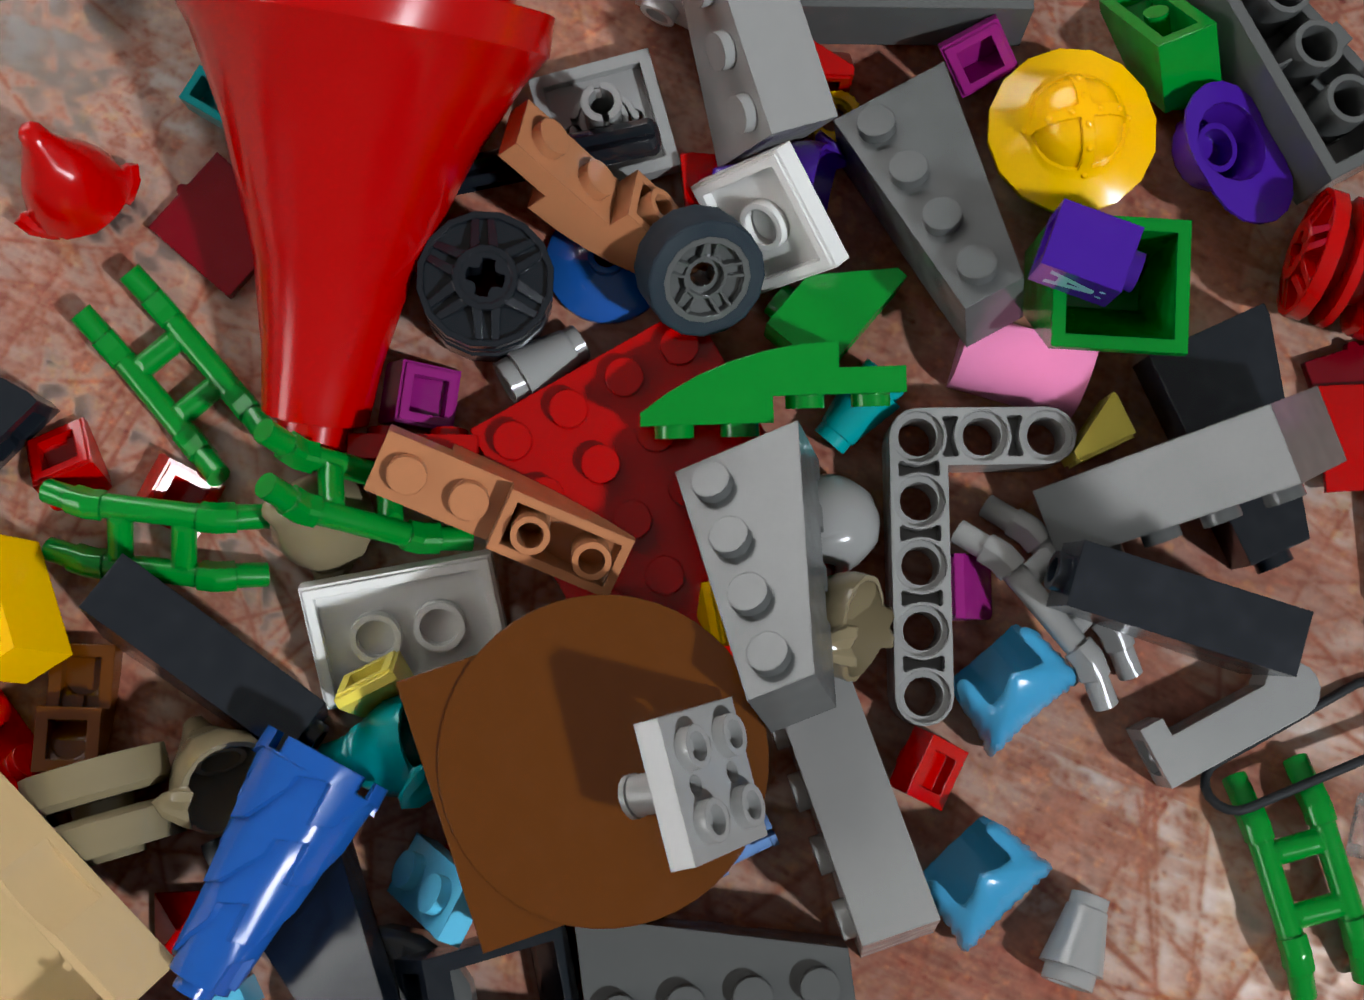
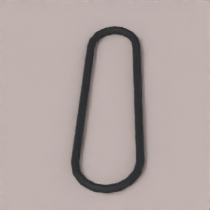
[1200,677,1364,816]

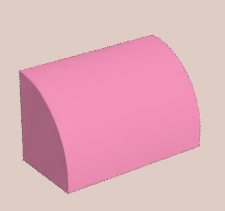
[946,323,1099,418]

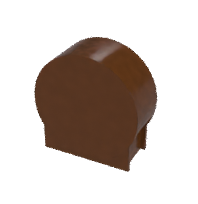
[396,595,769,954]

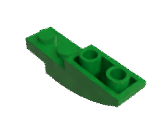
[640,340,907,439]

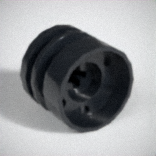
[416,211,554,362]

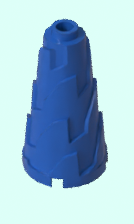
[169,725,389,1000]

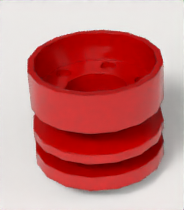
[1277,187,1364,341]

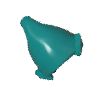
[317,695,433,809]

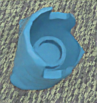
[954,624,1079,757]
[923,816,1053,952]

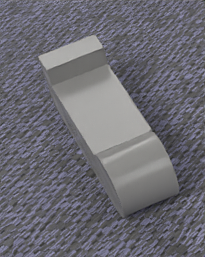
[1125,663,1321,789]

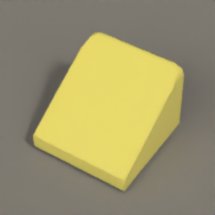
[1061,392,1136,469]
[334,650,414,718]

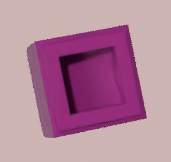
[937,14,1019,98]
[378,359,461,431]
[951,553,992,621]

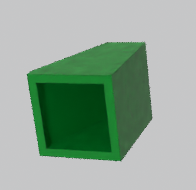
[1023,216,1192,356]

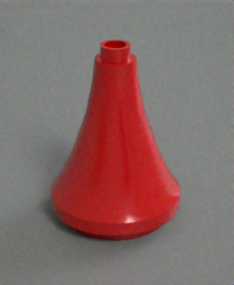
[175,0,555,453]

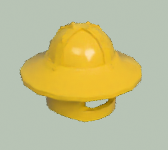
[987,48,1157,213]

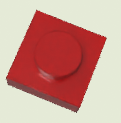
[889,726,968,811]

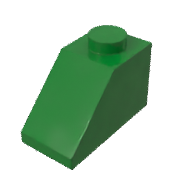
[1099,0,1222,113]
[764,268,907,361]

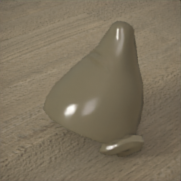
[261,473,374,580]
[825,571,895,682]
[151,716,258,835]

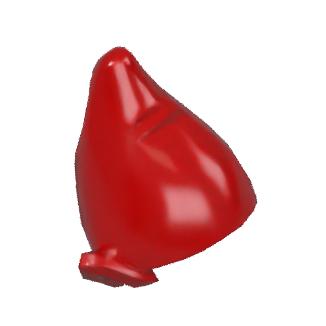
[14,121,141,240]

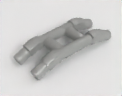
[951,495,1143,712]

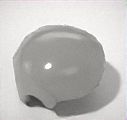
[817,474,881,574]

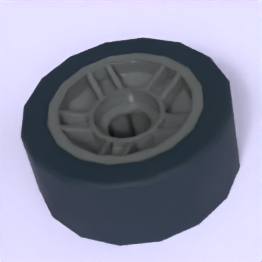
[634,204,765,337]

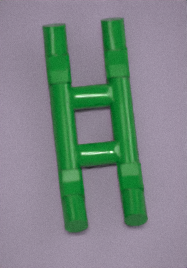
[70,263,271,486]
[253,418,474,554]
[39,479,270,592]
[1222,753,1364,1000]

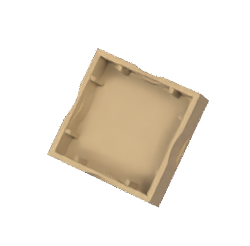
[0,772,174,1000]

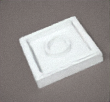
[690,140,850,294]

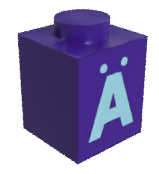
[1027,198,1146,307]

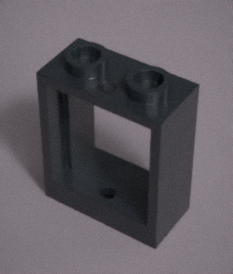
[393,925,582,1000]

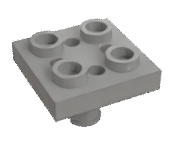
[528,48,681,181]
[618,697,768,872]

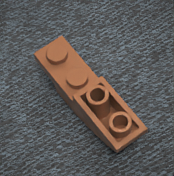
[498,99,708,274]
[364,424,635,595]

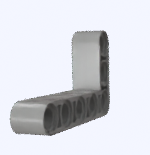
[882,406,1077,726]

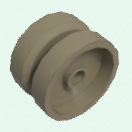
[17,741,187,867]

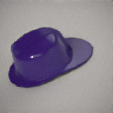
[1171,80,1294,225]

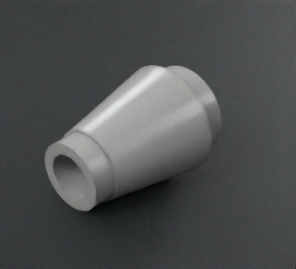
[493,325,591,404]
[1039,889,1110,994]

